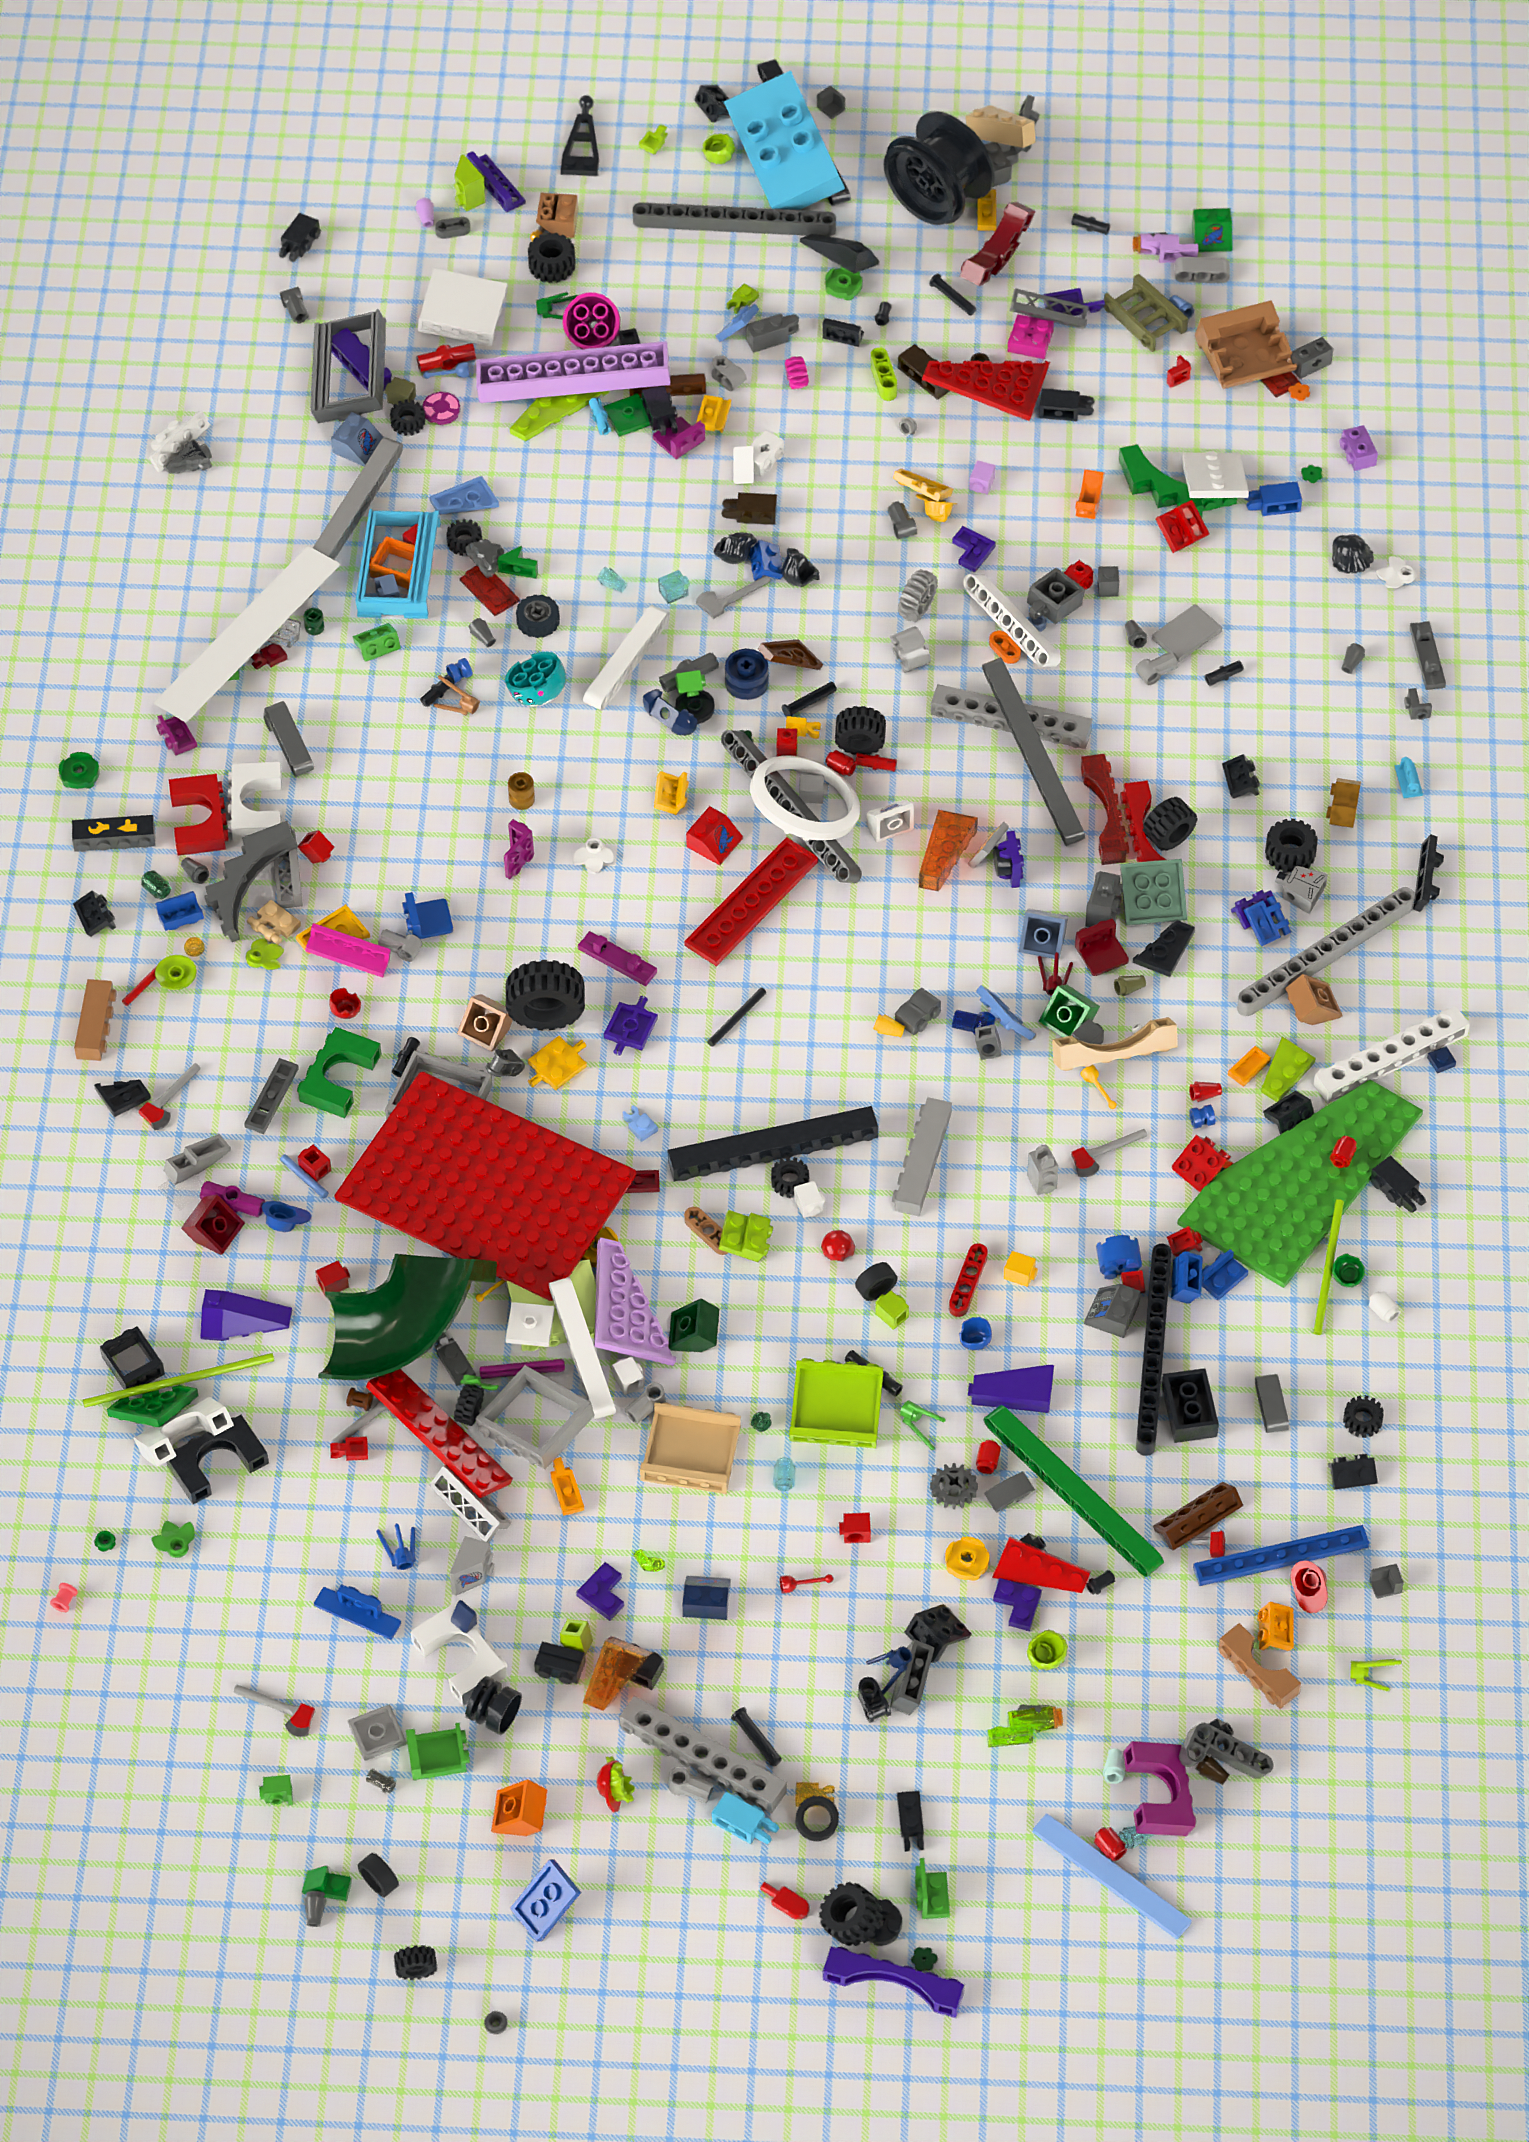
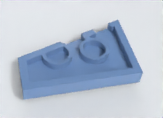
[976,985,1036,1041]

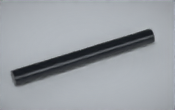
[707,987,766,1047]

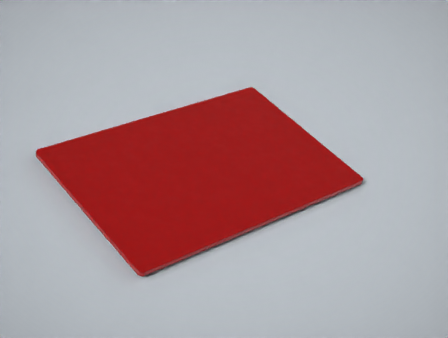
[334,1072,637,1301]

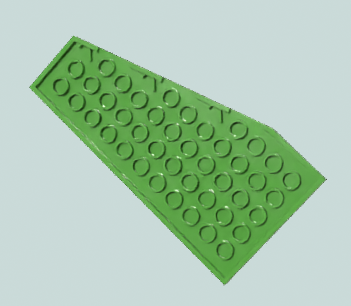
[1177,1079,1423,1288]

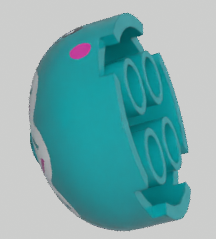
[505,652,566,707]

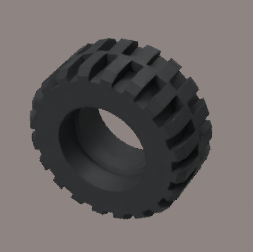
[506,960,585,1031]

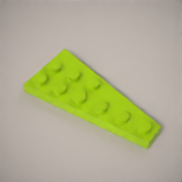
[509,391,609,442]

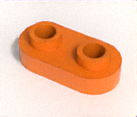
[989,631,1021,664]

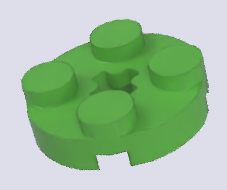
[825,266,863,301]

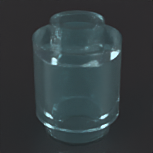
[773,1457,796,1492]

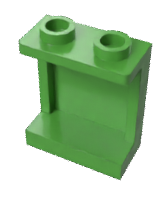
[406,1723,470,1780]

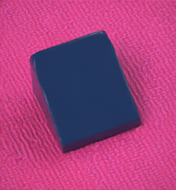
[451,1600,477,1634]

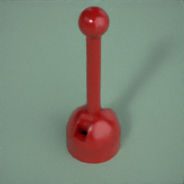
[780,1574,834,1594]

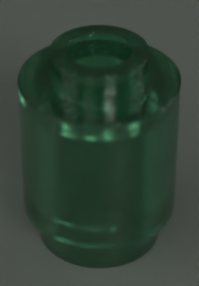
[141,870,171,899]

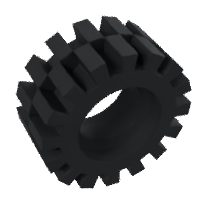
[390,399,425,436]
[447,519,482,556]
[771,1157,809,1198]
[454,1384,484,1426]
[1343,1395,1384,1438]
[394,1945,437,1980]

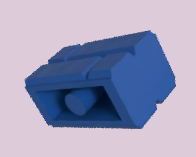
[1171,1251,1203,1304]

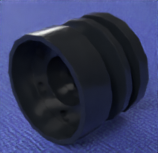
[465,1676,522,1735]

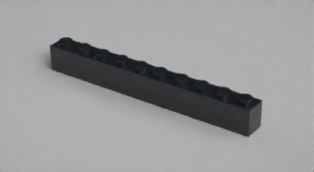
[667,1106,878,1182]

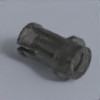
[366,1769,396,1793]

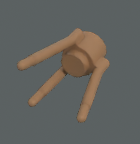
[434,675,480,716]

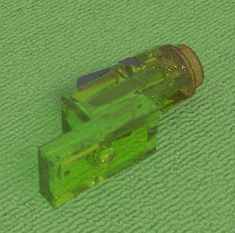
[987,1704,1063,1748]

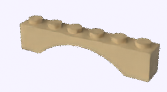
[1052,1017,1178,1071]

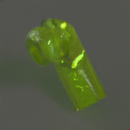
[633,1549,665,1572]

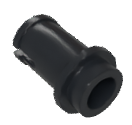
[875,302,892,326]
[1086,1570,1116,1595]

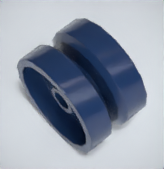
[725,648,769,700]

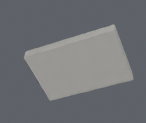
[1152,604,1222,662]

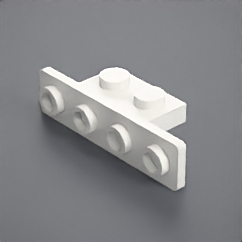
[150,411,210,472]

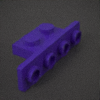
[1029,288,1105,318]

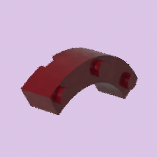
[960,202,1036,286]

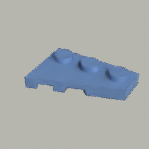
[430,476,499,515]

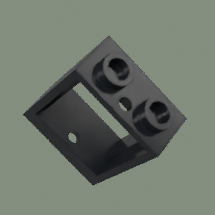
[100,1326,165,1389]

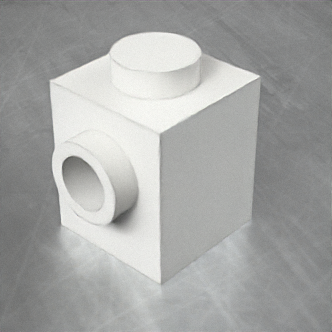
[794,1181,825,1218]
[612,1356,644,1395]

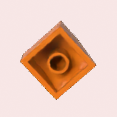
[491,1779,548,1836]

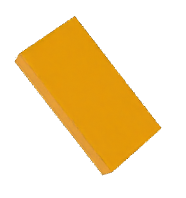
[1228,1046,1271,1087]

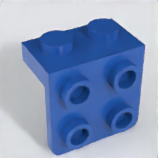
[402,892,453,939]

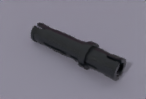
[844,1350,903,1397]

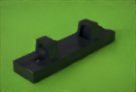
[1413,834,1444,912]

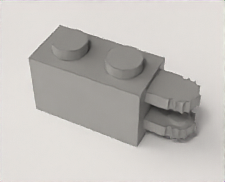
[1027,1144,1058,1195]

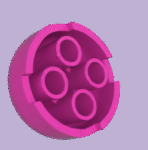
[563,292,621,349]

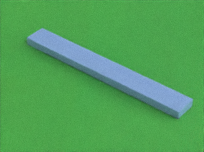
[1032,1814,1192,1940]

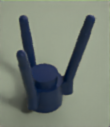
[866,1646,912,1695]

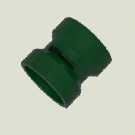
[304,608,324,635]

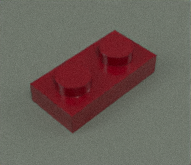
[625,1170,660,1193]

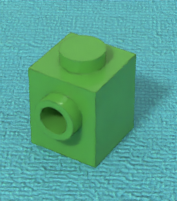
[675,670,706,697]

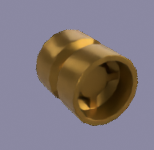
[508,772,535,810]

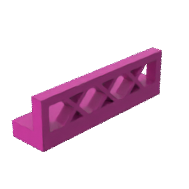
[305,923,391,978]

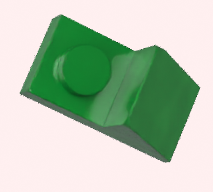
[497,546,538,579]
[302,1866,352,1902]

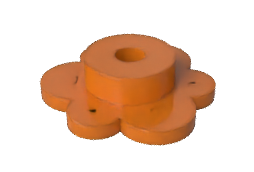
[1288,383,1310,401]

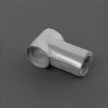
[1135,652,1178,685]
[378,929,423,962]
[625,1382,666,1424]
[668,1767,714,1803]

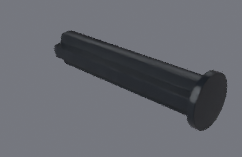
[929,273,976,316]
[782,682,837,717]
[731,1707,782,1766]

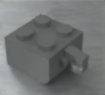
[984,142,1019,187]
[1027,568,1085,624]
[1085,871,1123,927]

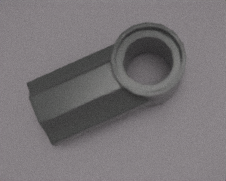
[280,287,308,324]
[888,501,917,539]

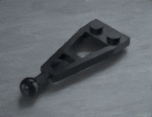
[561,95,599,176]

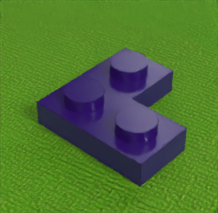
[952,526,996,572]
[576,1562,624,1621]
[993,1578,1042,1631]

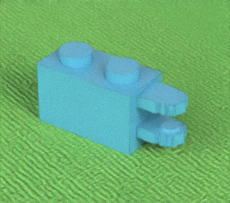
[712,1792,779,1844]

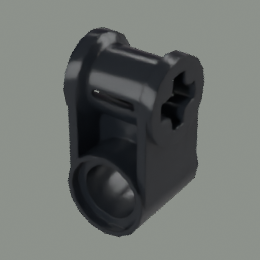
[858,1677,891,1723]

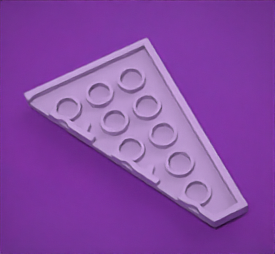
[594,1237,676,1366]

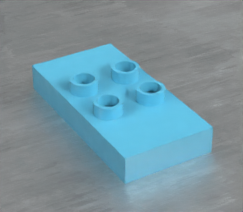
[724,70,845,210]

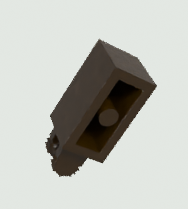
[721,492,777,525]

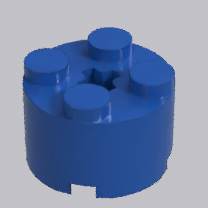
[1096,1235,1142,1280]

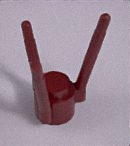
[1038,952,1073,996]

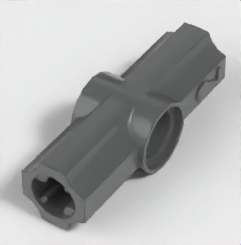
[659,653,719,693]

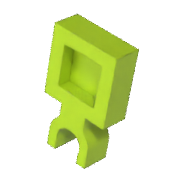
[726,283,759,314]

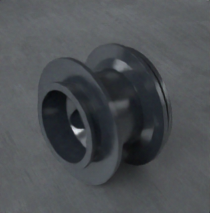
[883,111,995,225]

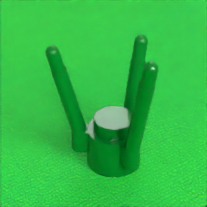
[536,292,578,320]

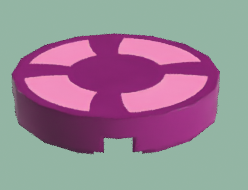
[422,392,461,425]

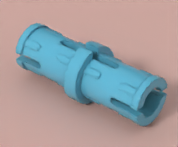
[589,398,611,435]

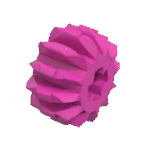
[785,356,809,389]

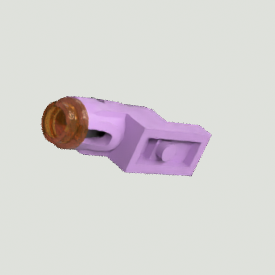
[1132,232,1198,263]

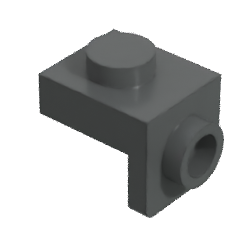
[1404,688,1432,720]

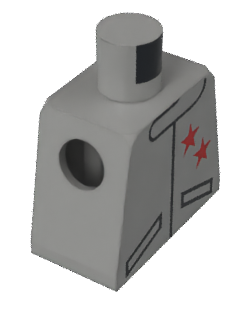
[1275,866,1328,914]

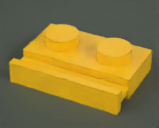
[696,395,731,433]

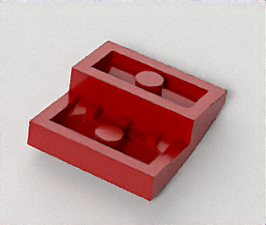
[1155,500,1210,553]

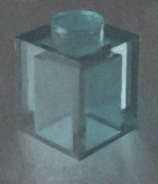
[658,570,690,604]

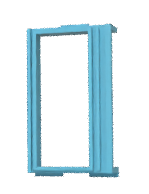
[355,509,441,619]

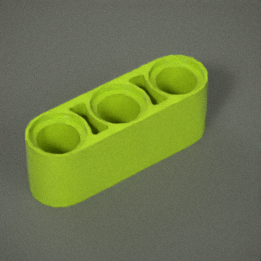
[871,347,897,401]

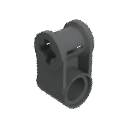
[485,1049,525,1077]

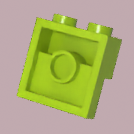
[719,1210,773,1262]

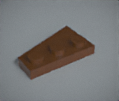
[758,639,823,670]

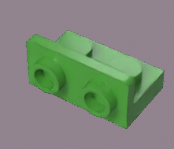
[353,623,401,661]

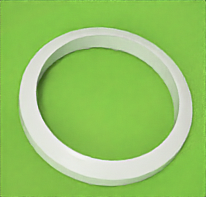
[750,756,860,841]

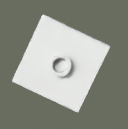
[506,1302,555,1347]

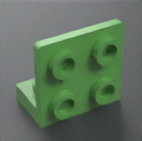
[915,1858,950,1919]

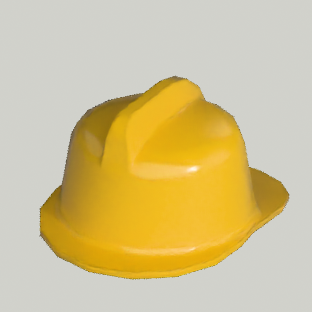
[915,494,957,522]

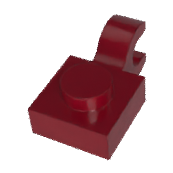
[251,642,288,670]

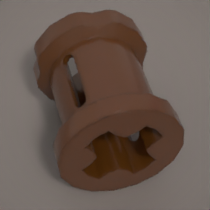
[346,1387,373,1411]

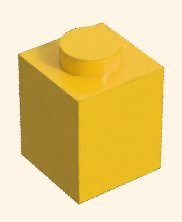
[1004,1251,1038,1287]

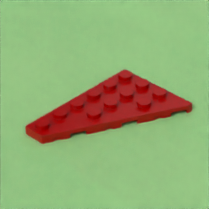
[922,361,1050,421]

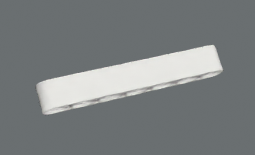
[963,574,1061,667]
[583,605,670,710]
[549,1277,616,1420]

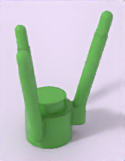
[900,1400,946,1450]

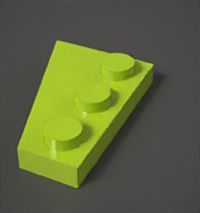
[1261,1036,1316,1102]

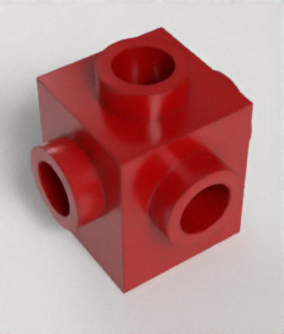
[1063,560,1094,589]

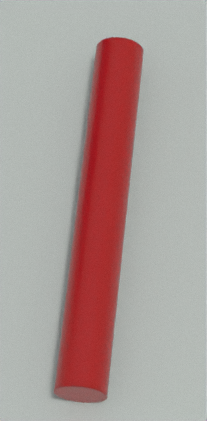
[122,966,157,1006]

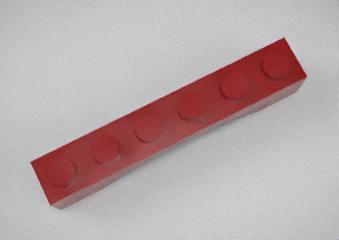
[1120,780,1166,862]

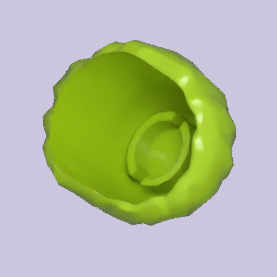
[702,133,735,165]
[1027,1629,1068,1671]

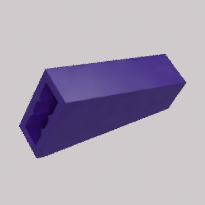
[968,1365,1054,1413]

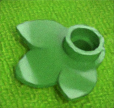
[460,1375,499,1391]
[151,1521,195,1558]

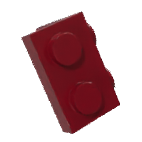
[1075,918,1129,976]

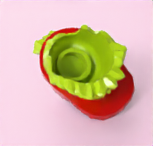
[596,1756,635,1813]

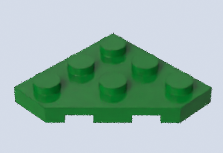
[107,1385,199,1427]

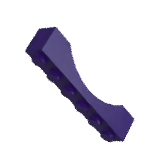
[823,1946,964,2018]

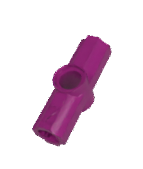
[200,1181,265,1218]

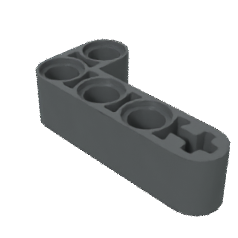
[264,701,314,777]
[1179,1723,1274,1779]

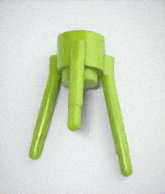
[1350,1659,1402,1692]

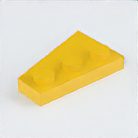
[893,468,953,502]
[296,904,370,954]

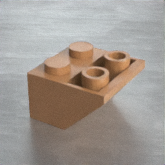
[536,192,578,238]

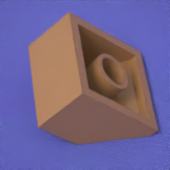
[1285,974,1343,1025]
[457,994,513,1051]

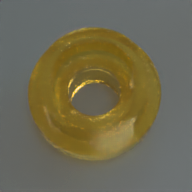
[184,937,205,957]

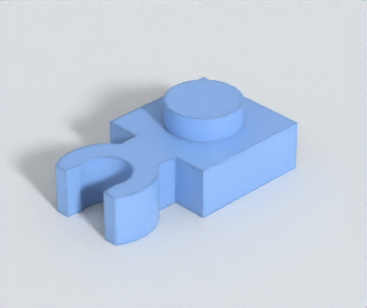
[623,1105,658,1142]

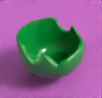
[1332,1254,1365,1288]

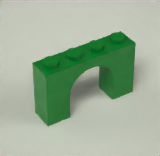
[297,1027,382,1119]

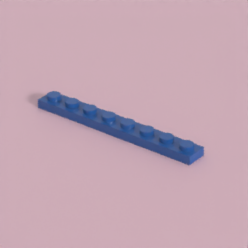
[1193,1525,1370,1586]

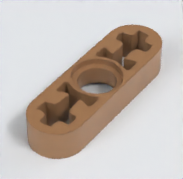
[684,1207,728,1255]

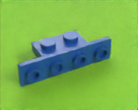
[314,1584,401,1640]

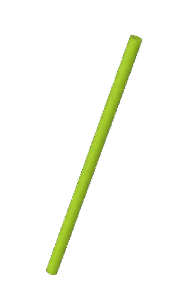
[82,1353,274,1408]

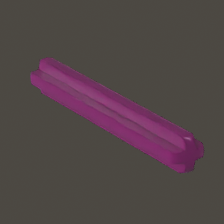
[479,1359,565,1379]

